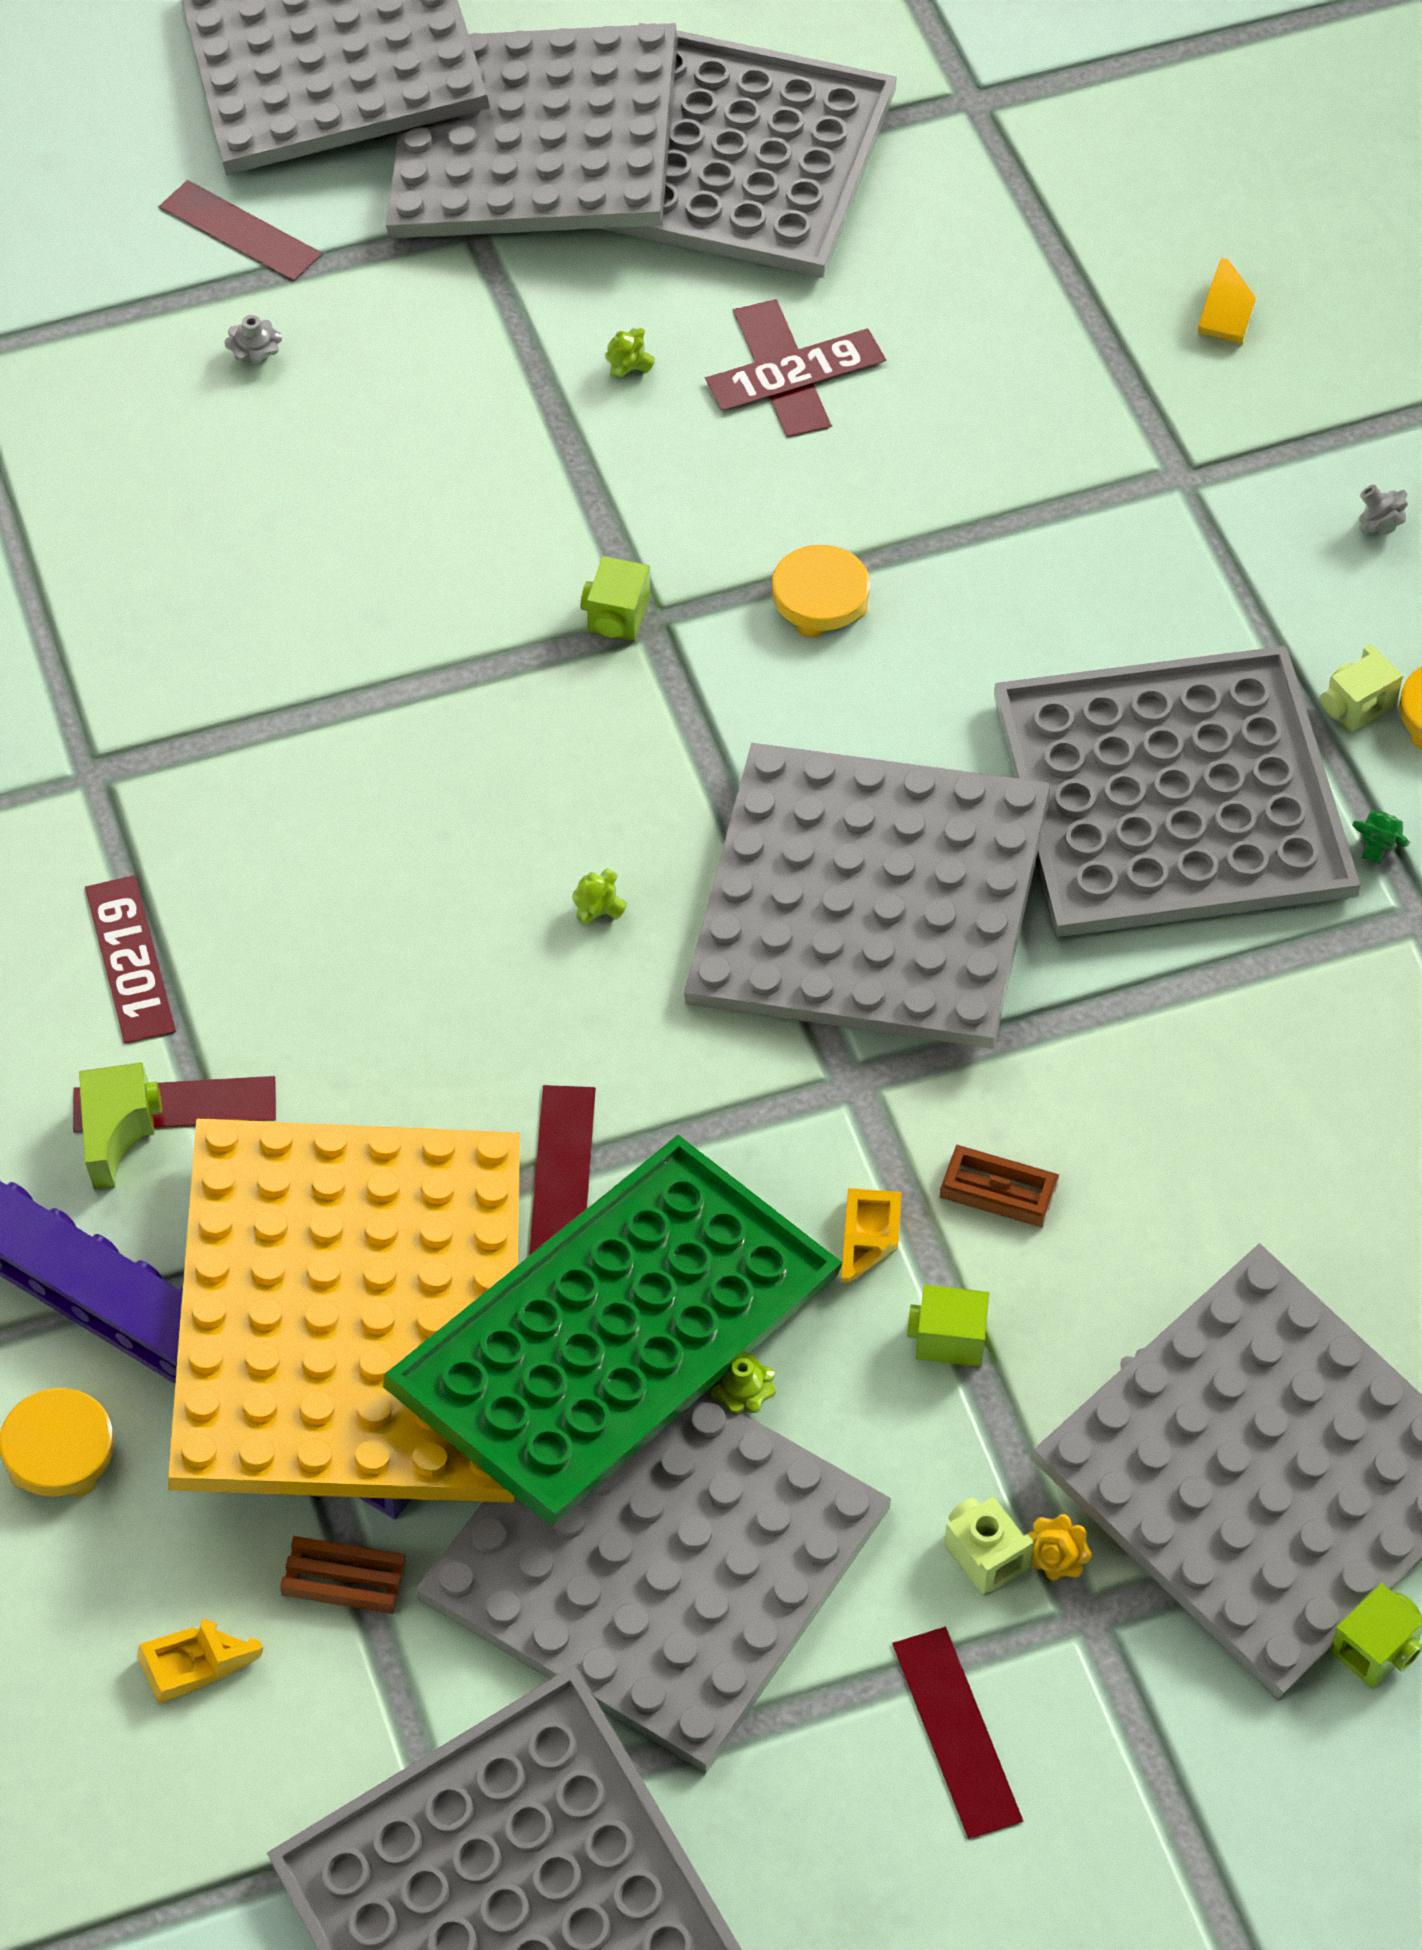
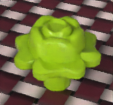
[605,328,655,378]
[572,868,627,924]
[711,1355,776,1414]

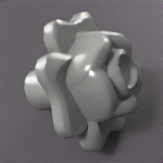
[224,315,282,364]
[1359,484,1408,534]

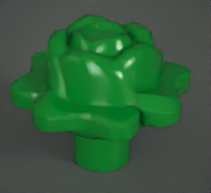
[1352,810,1410,864]

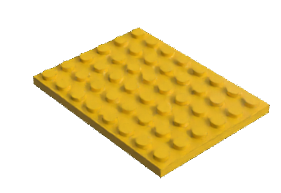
[168,1119,520,1503]

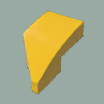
[1198,258,1256,344]
[841,1188,902,1283]
[137,1618,263,1704]

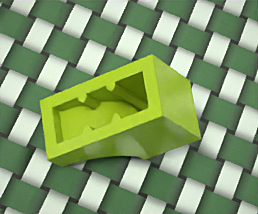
[79,1062,162,1190]

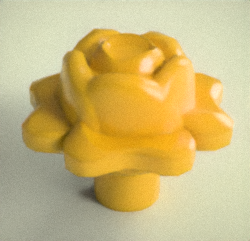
[1028,1514,1092,1580]

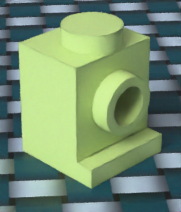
[1320,643,1403,733]
[944,1496,1034,1596]

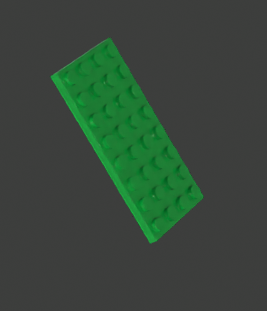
[382,1135,842,1527]

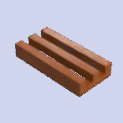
[940,1144,1059,1228]
[280,1536,406,1614]

